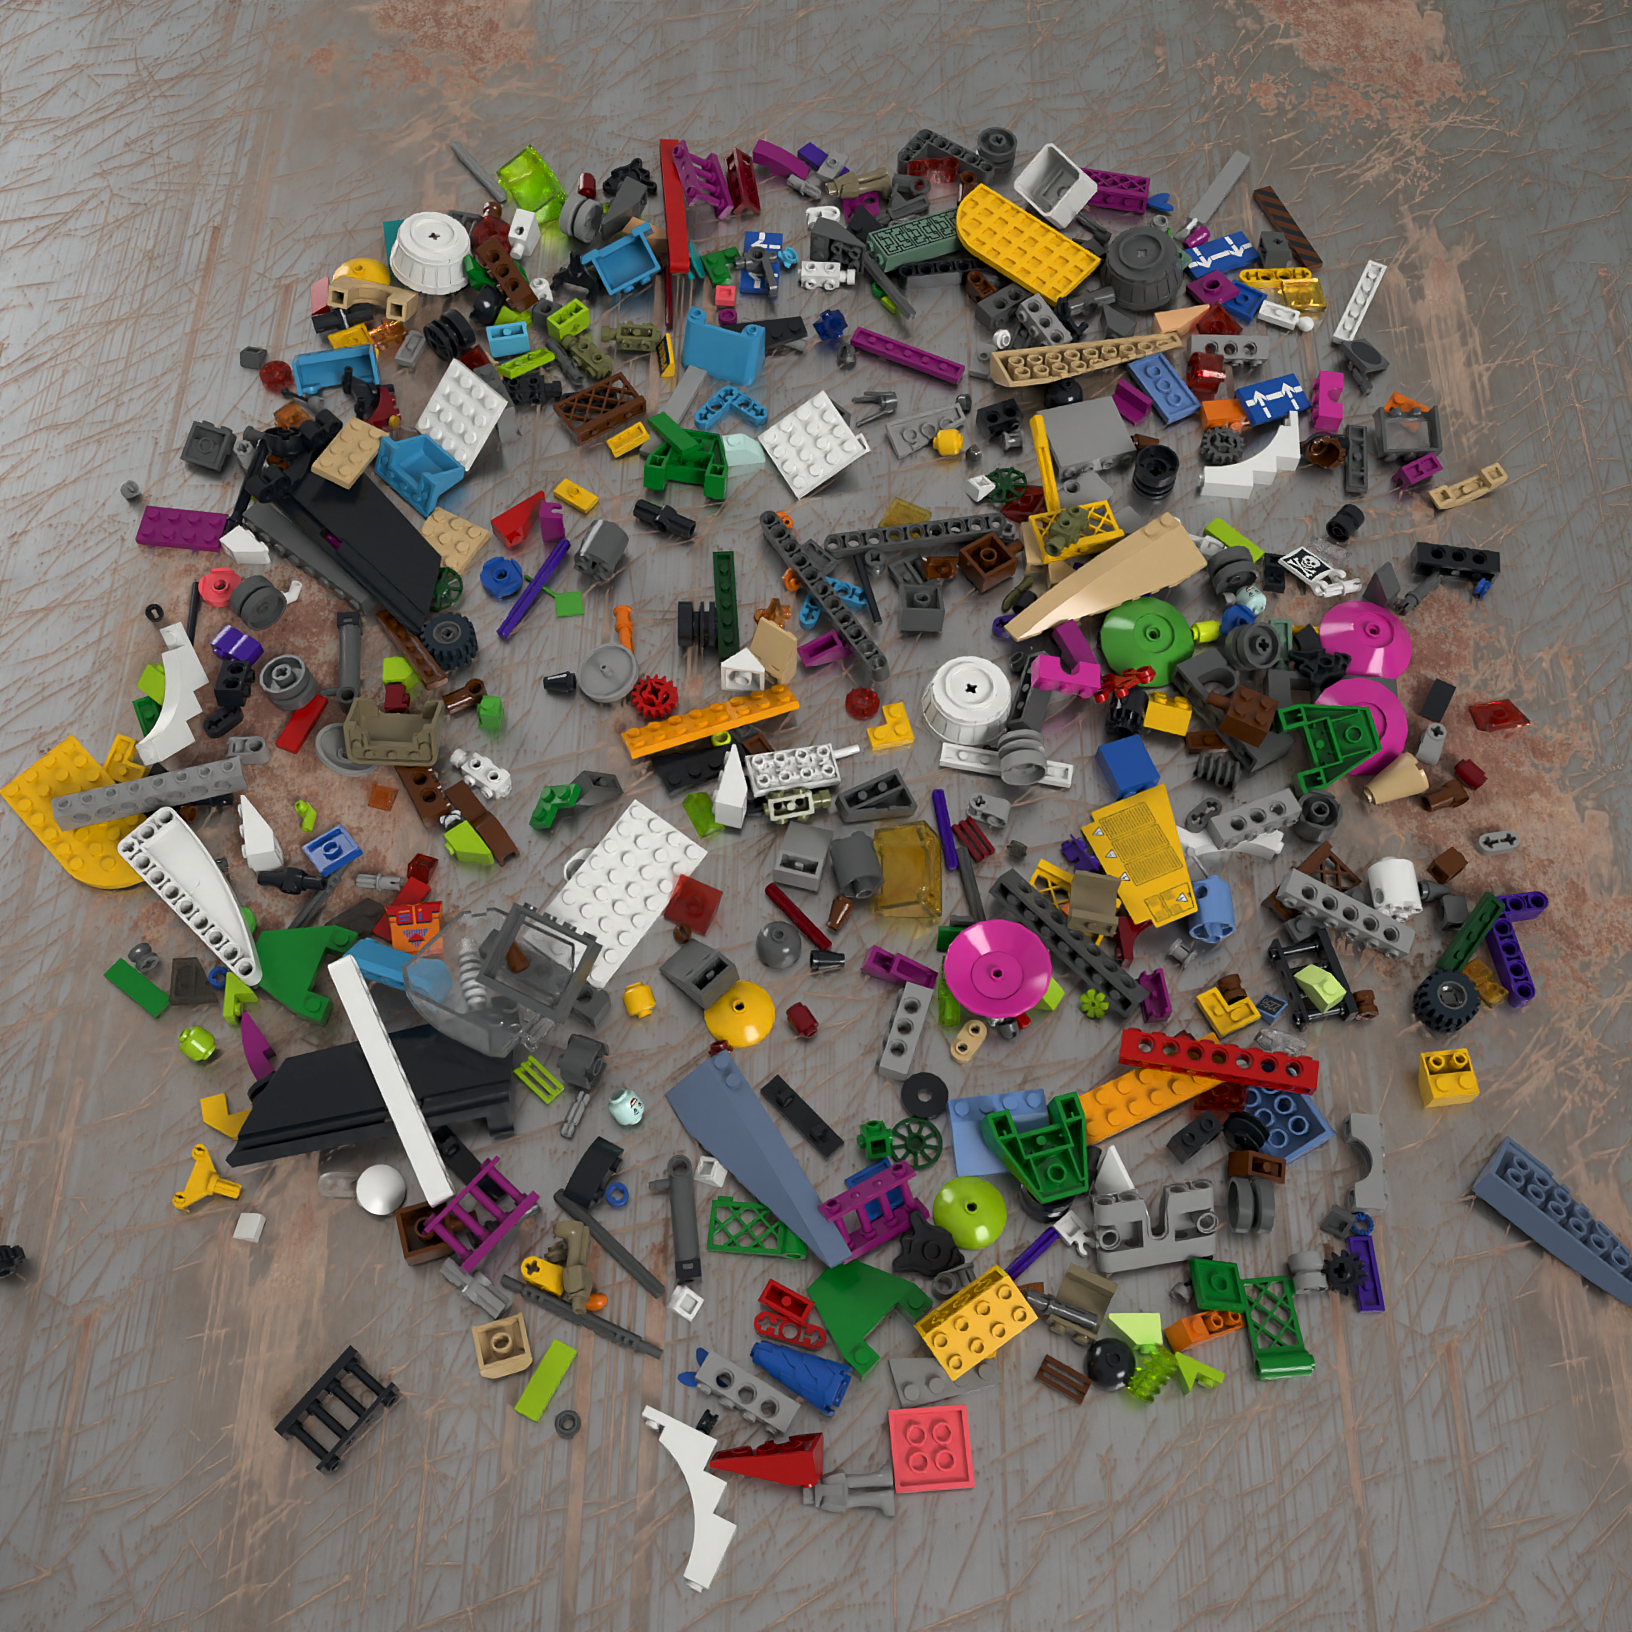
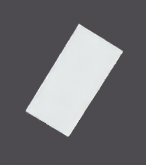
[745,743,841,797]

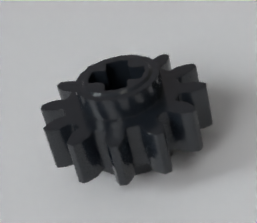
[0,1245,26,1278]
[1321,1249,1369,1297]

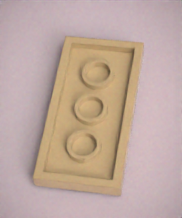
[311,416,389,490]

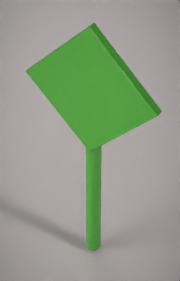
[524,575,584,617]

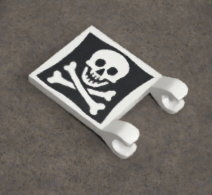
[1278,546,1346,596]

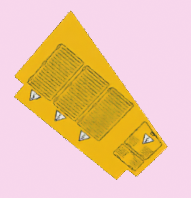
[1081,783,1198,928]

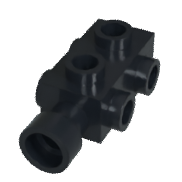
[504,375,562,406]

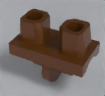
[920,556,959,579]

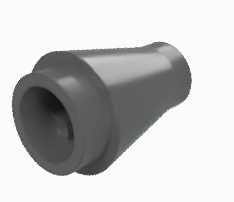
[1417,879,1451,902]

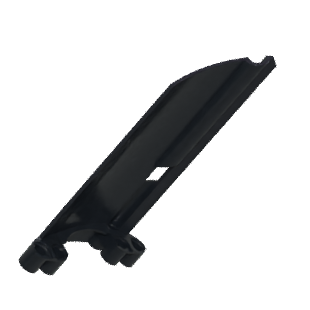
[245,409,442,636]
[225,997,522,1168]

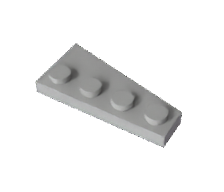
[885,403,966,461]
[888,1358,1002,1409]

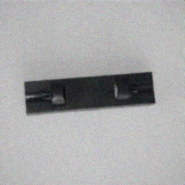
[760,1074,844,1161]
[431,1125,508,1212]

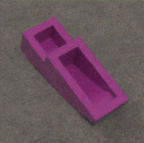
[753,139,810,180]
[1051,619,1102,681]
[797,630,859,667]
[860,945,938,989]
[241,1011,276,1081]

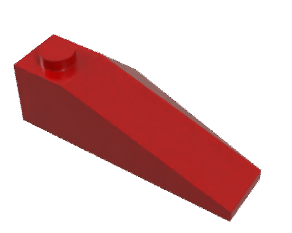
[710,1432,824,1488]

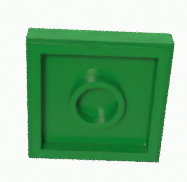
[1189,1258,1247,1313]

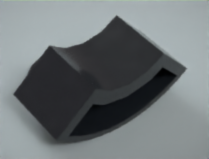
[562,1136,624,1209]

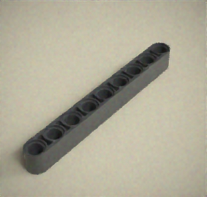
[824,513,1007,558]

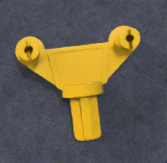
[172,1144,242,1210]

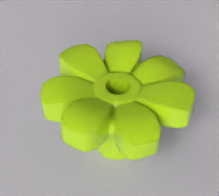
[1079,989,1109,1018]

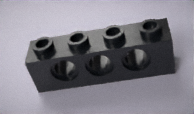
[1411,542,1500,584]

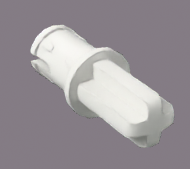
[1321,578,1362,598]

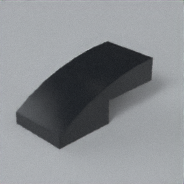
[1263,553,1286,593]
[1419,678,1456,723]

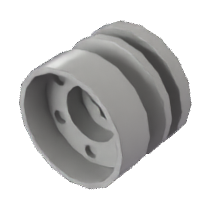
[997,729,1048,786]

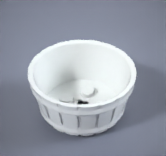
[390,212,473,295]
[920,656,1013,749]

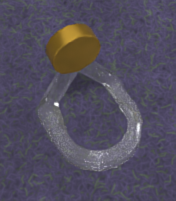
[389,415,422,442]

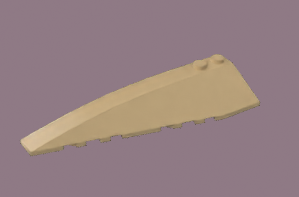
[989,332,1182,387]
[1004,512,1207,642]

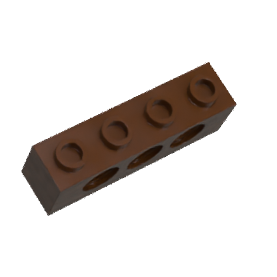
[476,236,539,314]
[393,765,452,830]

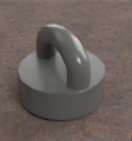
[837,343,856,364]

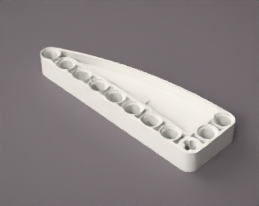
[118,807,262,986]

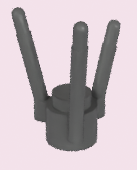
[1072,211,1112,247]
[852,391,897,426]

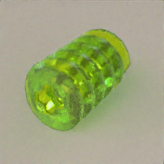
[1125,1343,1179,1404]

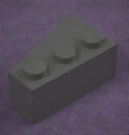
[835,768,918,823]

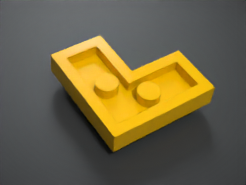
[866,702,914,751]
[102,733,150,783]
[1195,987,1261,1039]

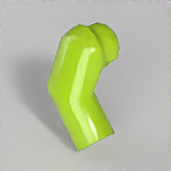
[294,800,317,833]

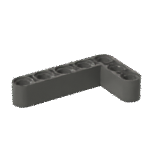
[896,129,995,186]

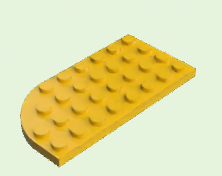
[956,183,1101,308]
[0,734,153,889]

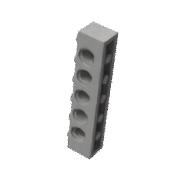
[1275,868,1416,960]

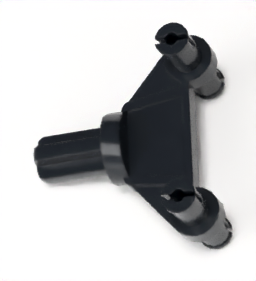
[550,250,603,301]
[1049,296,1089,344]
[341,366,395,421]

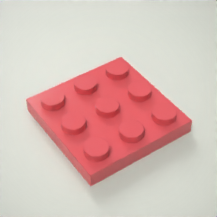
[888,1404,975,1494]

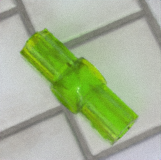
[938,956,960,1027]

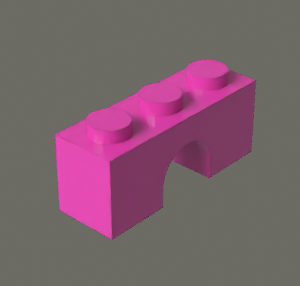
[1311,370,1344,431]
[1031,654,1101,698]

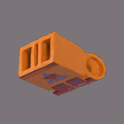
[384,901,443,962]

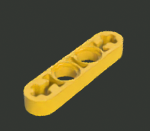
[1238,267,1312,289]

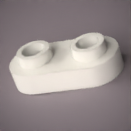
[530,278,553,305]

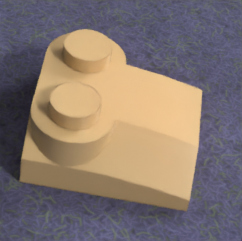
[471,1312,533,1379]

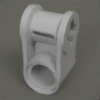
[233,440,267,476]
[1413,723,1447,767]
[225,736,271,765]
[966,792,1011,827]
[931,1262,976,1301]

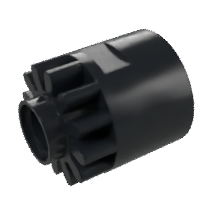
[1105,686,1149,738]

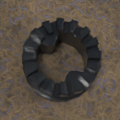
[696,1409,719,1435]

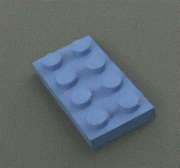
[1126,352,1201,424]

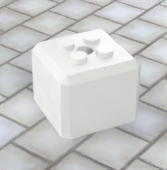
[1014,143,1097,229]

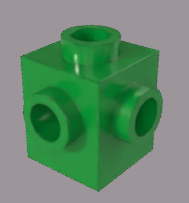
[857,1120,893,1160]

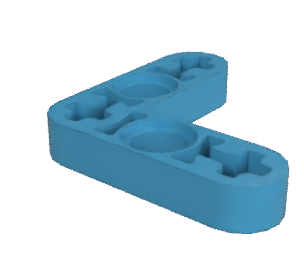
[694,386,768,430]
[799,576,869,630]

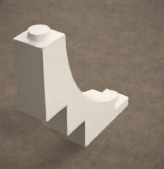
[1197,411,1300,499]
[135,622,209,766]
[1176,818,1285,861]
[642,1405,737,1593]

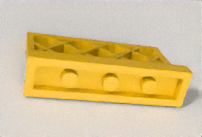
[1028,500,1125,564]
[1028,858,1122,947]

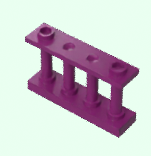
[672,139,734,220]
[422,1155,540,1276]
[817,1160,930,1265]

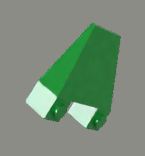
[643,428,729,499]
[1273,704,1382,797]
[244,925,361,1027]
[979,1091,1089,1204]
[806,1259,933,1382]

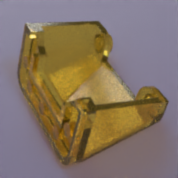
[872,820,942,918]

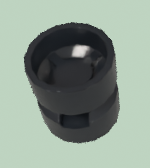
[1326,504,1365,542]

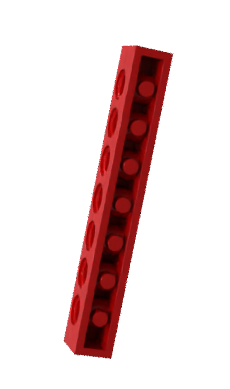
[1118,1028,1319,1096]

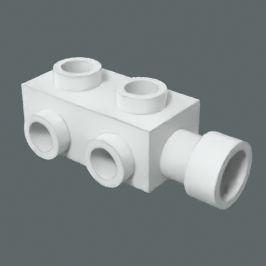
[798,261,855,290]
[450,748,511,800]

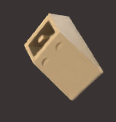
[749,617,797,686]

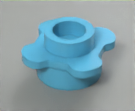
[777,247,798,268]

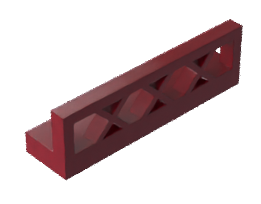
[724,147,761,215]

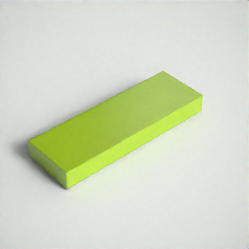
[497,347,555,379]
[1203,516,1265,564]
[514,1338,577,1423]

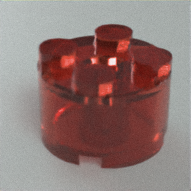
[472,216,511,257]
[1186,352,1226,394]

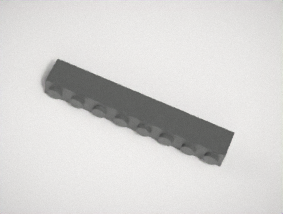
[242,501,379,615]

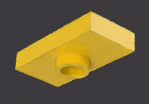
[606,421,651,458]
[553,478,598,514]

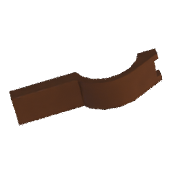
[444,780,520,867]

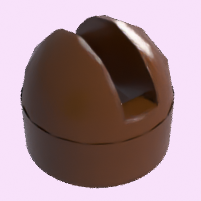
[177,804,198,823]
[673,923,692,944]

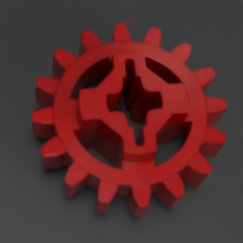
[631,674,679,720]

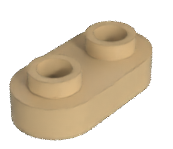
[950,1020,987,1064]

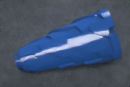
[750,1340,853,1417]

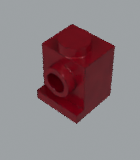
[384,683,410,714]

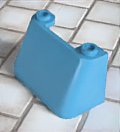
[681,306,765,386]

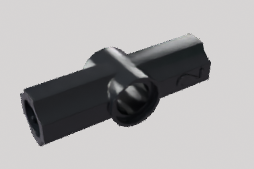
[311,302,374,334]
[633,499,696,538]

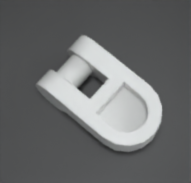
[806,206,840,229]

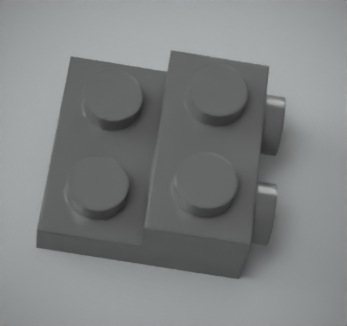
[180,420,237,472]

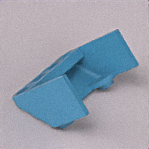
[291,344,380,396]
[342,938,452,1017]

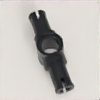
[257,867,328,895]

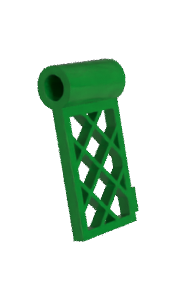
[706,1196,807,1260]
[1240,1275,1315,1381]

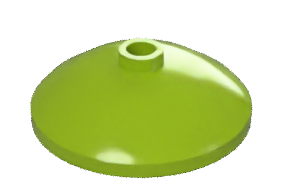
[932,1176,1007,1250]

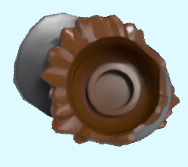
[1299,431,1350,469]

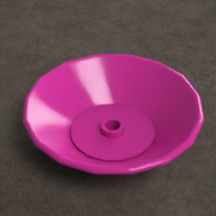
[1319,600,1412,679]
[1314,678,1408,776]
[943,919,1052,1019]

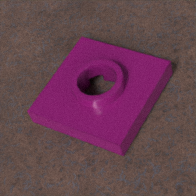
[1186,270,1239,310]

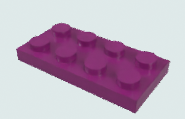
[135,506,229,553]

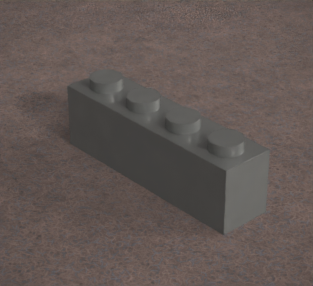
[1006,651,1052,733]

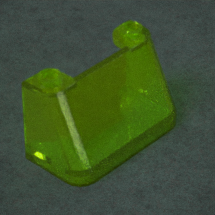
[496,144,569,226]

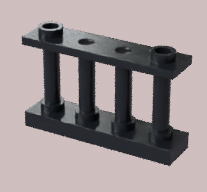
[1268,928,1359,1032]
[274,1345,399,1475]

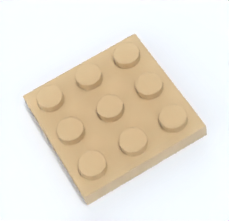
[418,506,490,578]

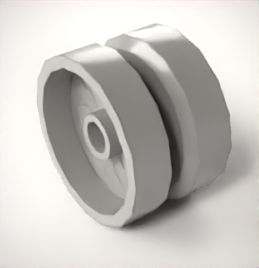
[559,193,603,243]

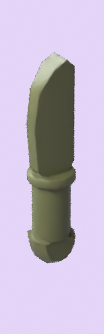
[1001,576,1033,610]

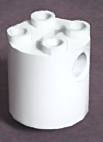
[1367,856,1423,922]

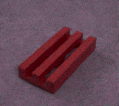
[951,816,995,863]

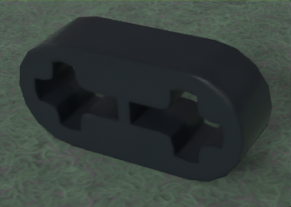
[203,706,244,739]

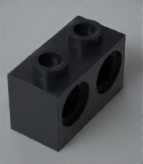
[976,398,1024,440]
[214,661,256,707]
[1166,1109,1224,1164]

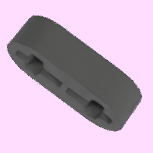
[1184,797,1222,833]

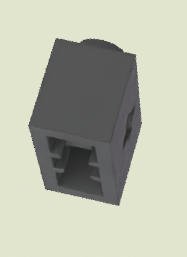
[1258,231,1292,268]

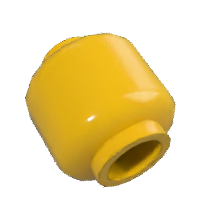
[933,429,963,456]
[622,982,656,1018]

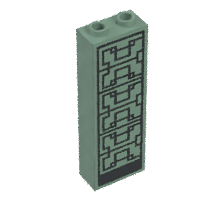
[865,206,965,273]

